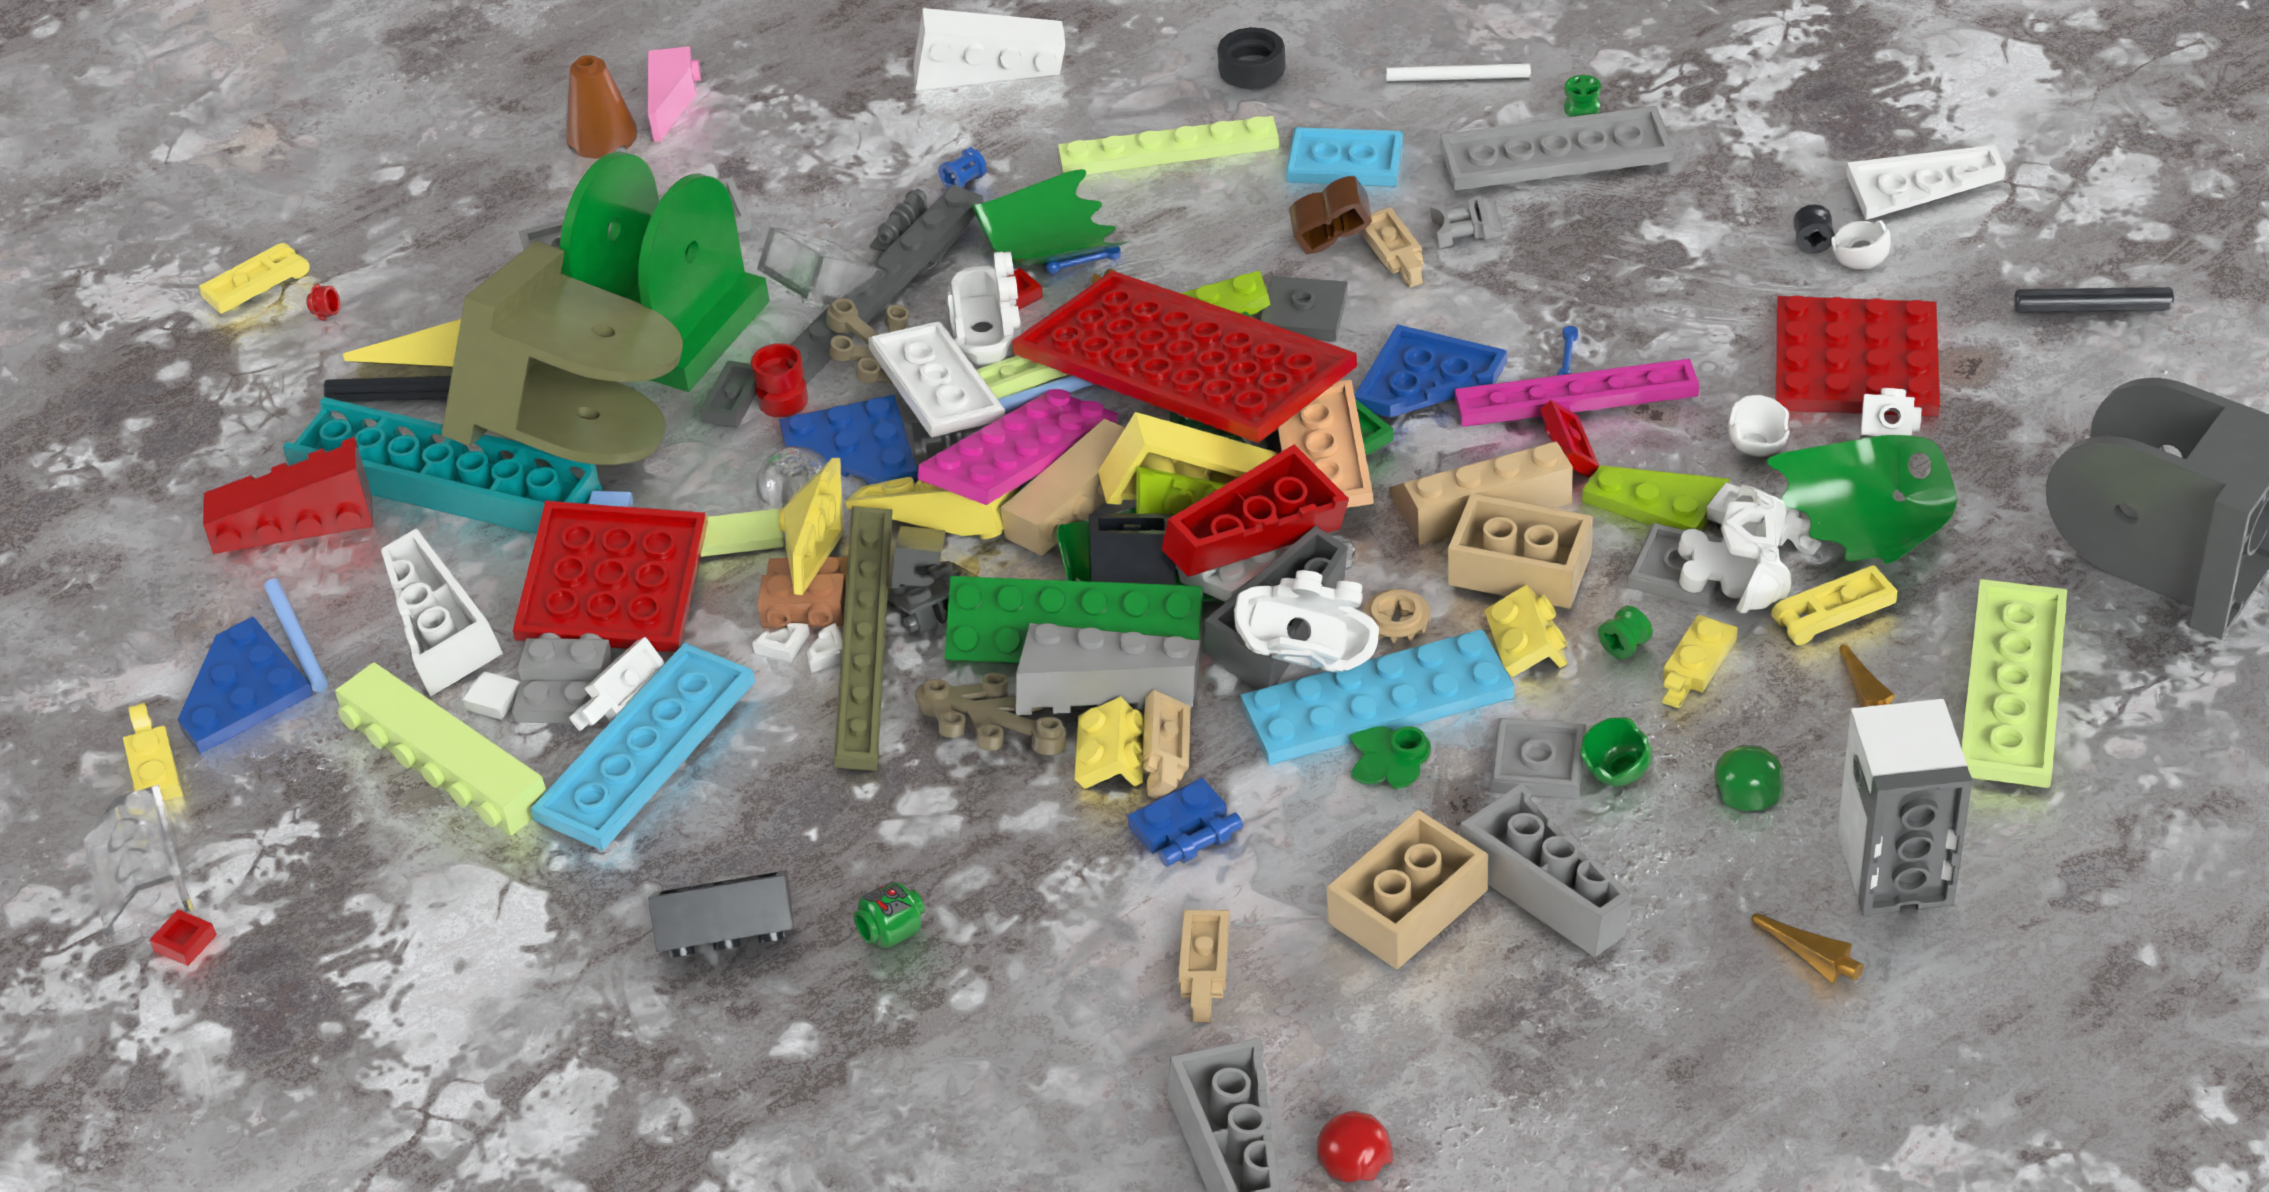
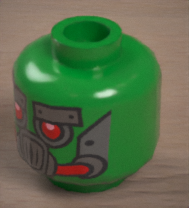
[854,881,925,949]

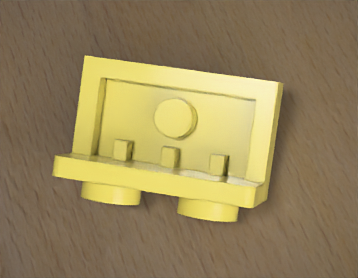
[1484,584,1568,678]
[1074,696,1144,789]

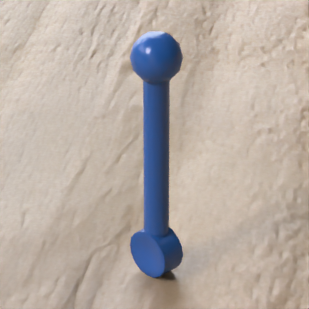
[1045,246,1121,274]
[1557,326,1578,376]

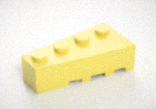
[1098,412,1277,505]

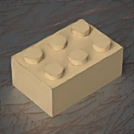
[1448,493,1593,609]
[1327,809,1488,970]

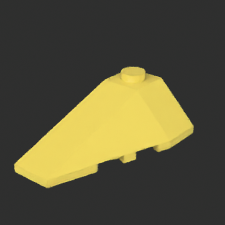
[342,319,461,368]
[779,458,843,595]
[845,477,1019,539]

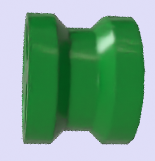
[1564,75,1601,117]
[1598,605,1653,660]

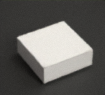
[463,671,520,720]

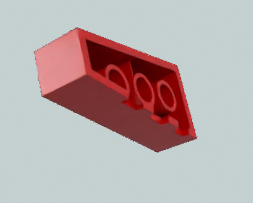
[203,437,373,554]
[1161,444,1349,577]

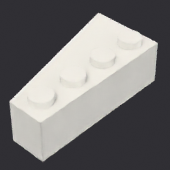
[913,8,1066,91]
[381,528,503,697]

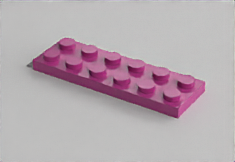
[918,389,1118,505]

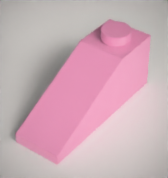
[648,46,701,142]

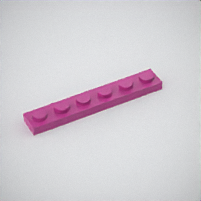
[1455,359,1699,427]

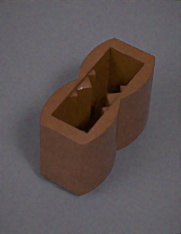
[1289,176,1372,254]

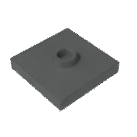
[1261,276,1348,341]

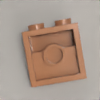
[757,557,848,628]

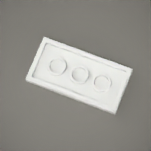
[868,321,1005,438]

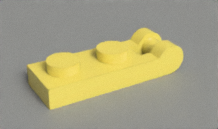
[199,243,309,314]
[1771,565,1898,646]

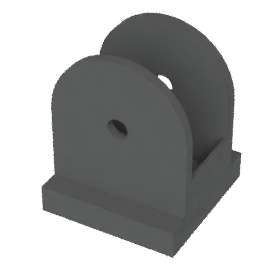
[2046,378,2269,640]

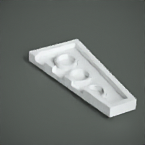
[1846,145,2006,220]

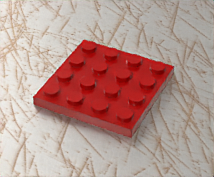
[1775,295,1940,417]
[512,501,708,653]

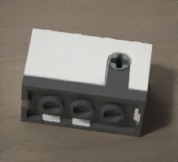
[1837,698,1973,916]

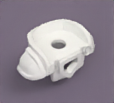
[946,252,1023,369]
[1678,485,1791,613]
[1234,570,1379,673]

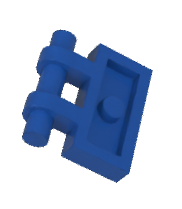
[1127,778,1243,867]

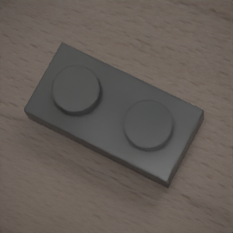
[699,360,756,428]

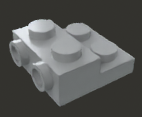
[512,633,614,724]

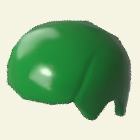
[1580,717,1652,787]
[1714,745,1784,811]

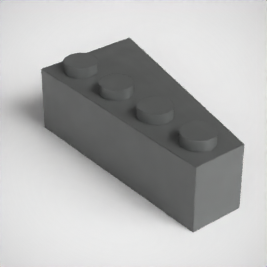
[1203,525,1348,690]

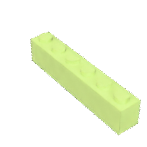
[335,662,546,836]

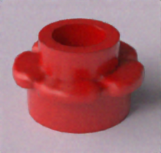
[306,284,340,321]

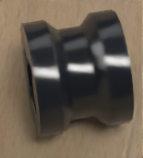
[1793,204,1835,253]

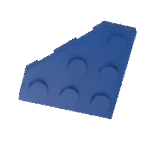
[1354,324,1507,418]
[779,395,919,485]
[177,616,313,754]

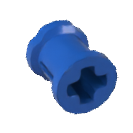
[938,147,987,189]

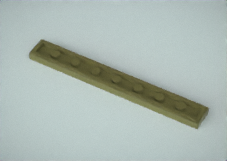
[833,506,893,771]

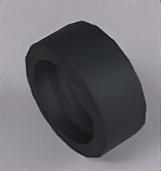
[1217,27,1286,89]

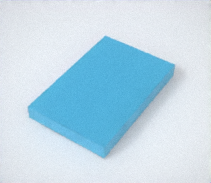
[1286,127,1403,187]

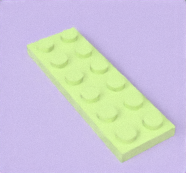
[1961,579,2068,788]

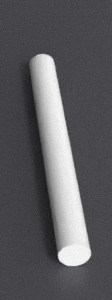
[1386,64,1530,82]

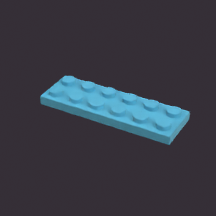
[1240,629,1514,765]
[530,643,755,851]

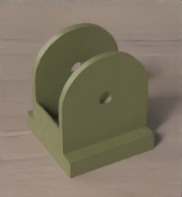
[441,240,683,465]

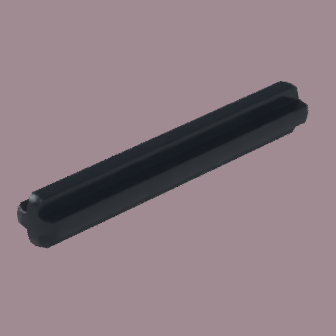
[2014,287,2174,313]
[323,376,451,402]

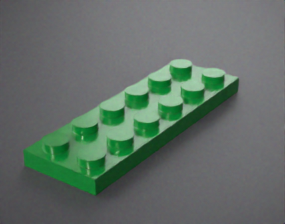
[945,576,1203,665]

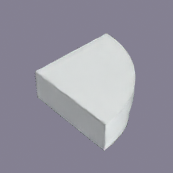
[752,623,810,663]
[807,623,842,673]

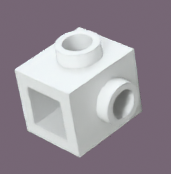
[1860,388,1922,438]

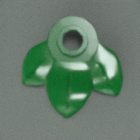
[1350,726,1431,790]

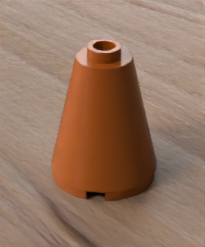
[566,55,637,159]

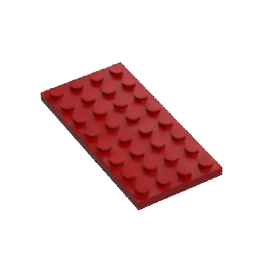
[1012,270,1357,443]

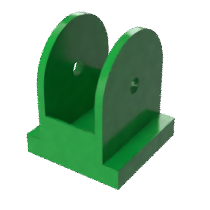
[560,152,770,392]

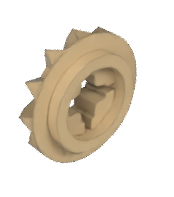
[1363,589,1430,644]

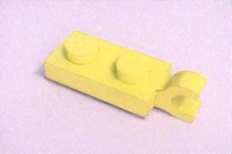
[1662,615,1738,709]
[123,703,183,808]

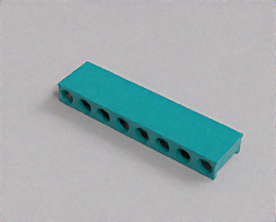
[283,397,603,534]

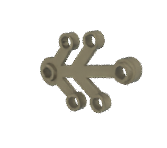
[826,298,909,384]
[915,672,1066,755]

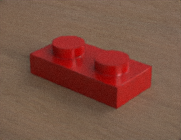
[1540,400,1600,478]

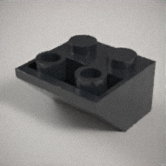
[1088,514,1176,585]

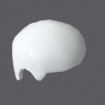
[1831,220,1891,271]
[1727,395,1790,458]

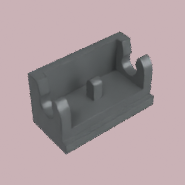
[891,526,945,589]

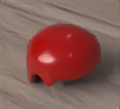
[1317,1110,1393,1183]

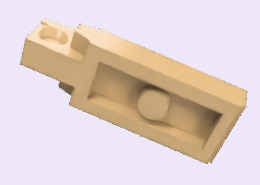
[1360,207,1424,288]
[1142,689,1191,800]
[1179,910,1230,1023]

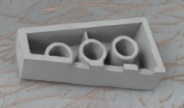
[1016,623,1200,715]
[1460,783,1632,958]
[1167,1038,1280,1192]

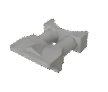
[1430,195,1504,248]

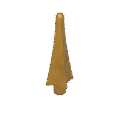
[1839,644,1895,707]
[1751,913,1864,984]

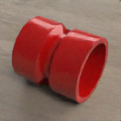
[751,343,809,417]

